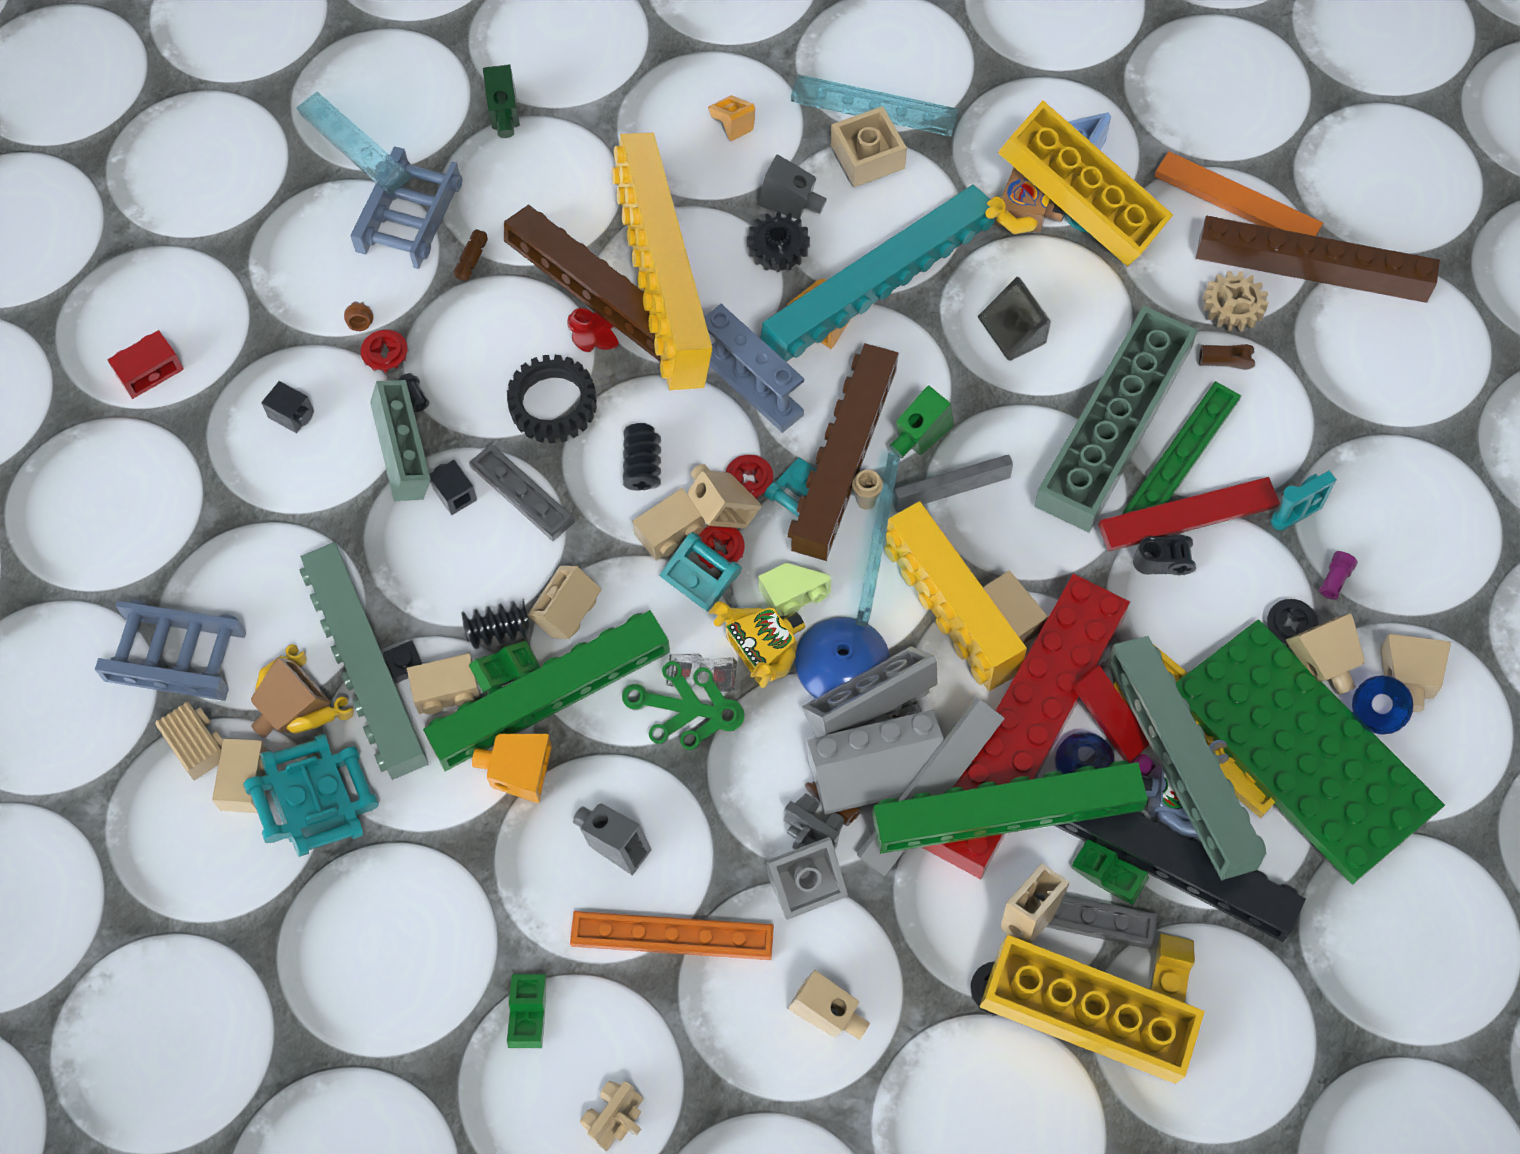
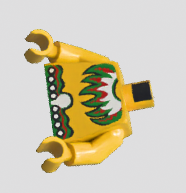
[709,602,805,688]

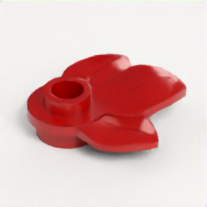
[567,308,619,352]

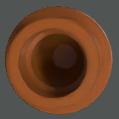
[344,301,373,332]

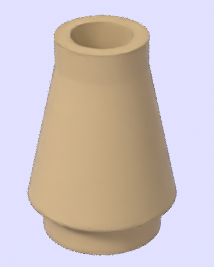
[852,470,883,510]

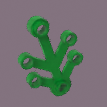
[622,661,745,751]

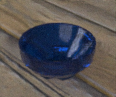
[1352,675,1414,735]
[1055,732,1115,774]

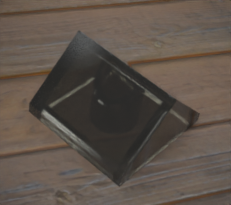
[977,277,1051,361]

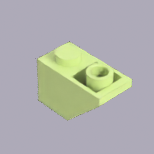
[758,563,831,617]

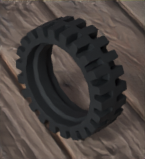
[507,354,597,443]

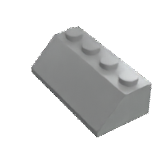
[802,646,938,737]
[807,709,944,815]

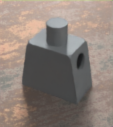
[757,154,827,219]
[573,803,652,876]

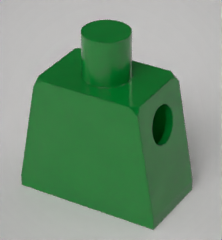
[889,385,954,458]

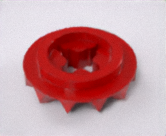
[360,330,409,373]
[725,454,773,499]
[697,526,745,569]

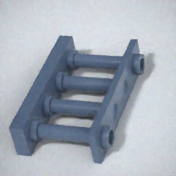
[350,146,463,269]
[704,304,804,433]
[94,600,246,701]

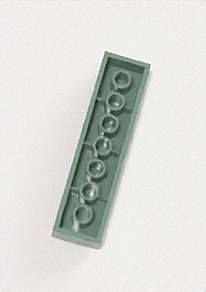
[1034,305,1198,533]

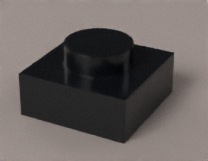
[383,640,422,683]

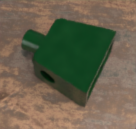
[483,64,520,138]

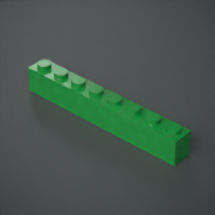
[423,610,670,772]
[872,761,1148,854]

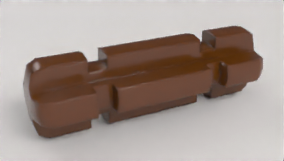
[454,229,488,281]

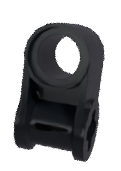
[1133,535,1196,576]

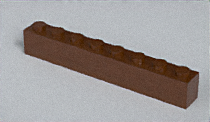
[504,204,661,362]
[1195,215,1440,303]
[787,343,899,561]

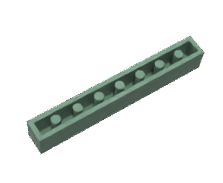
[299,542,428,780]
[1107,636,1267,880]

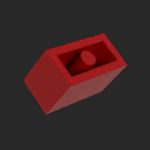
[107,330,184,399]

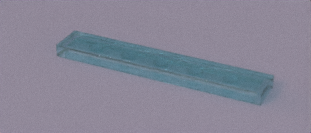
[791,74,959,137]
[296,91,411,195]
[855,452,900,627]

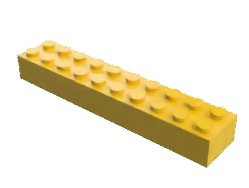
[611,132,712,391]

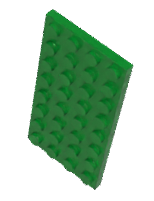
[1176,619,1445,885]

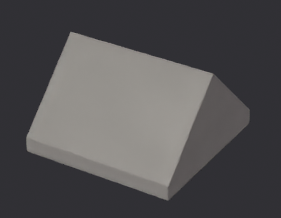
[767,837,848,920]

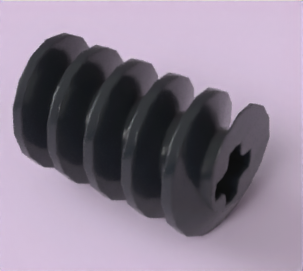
[623,423,661,491]
[461,599,530,649]

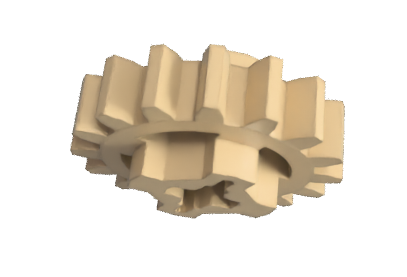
[1202,271,1269,332]

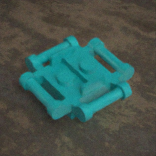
[243,734,379,857]

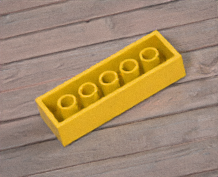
[998,100,1173,267]
[884,501,1027,692]
[980,935,1205,1084]

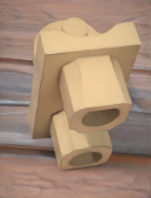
[580,1081,644,1151]

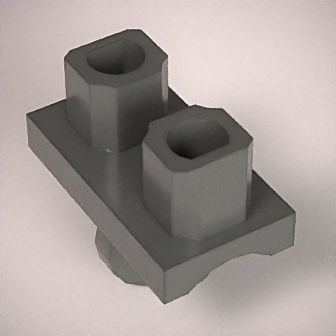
[783,793,844,850]

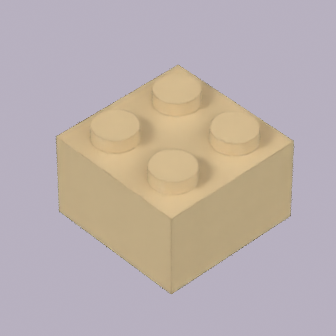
[831,106,907,187]

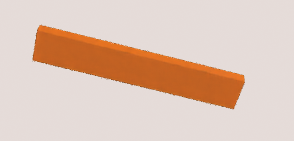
[1154,151,1323,236]
[570,911,774,960]

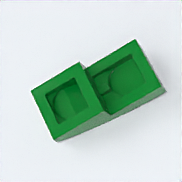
[469,641,540,693]
[1071,839,1149,905]
[507,974,546,1048]

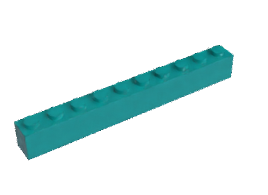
[760,184,995,362]

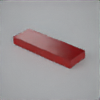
[1072,665,1150,762]

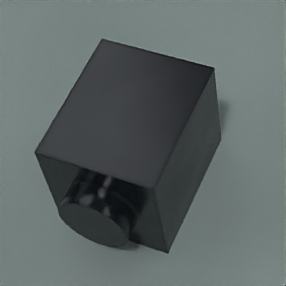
[261,381,314,434]
[430,460,477,515]

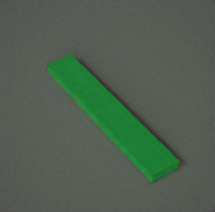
[1122,381,1241,514]

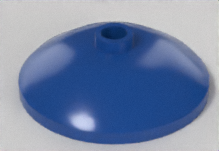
[795,617,890,698]

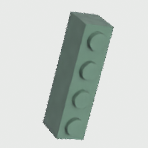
[370,380,431,501]

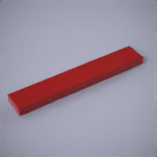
[1098,477,1280,552]

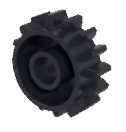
[747,212,810,272]

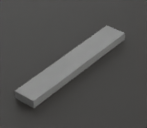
[857,697,1005,877]

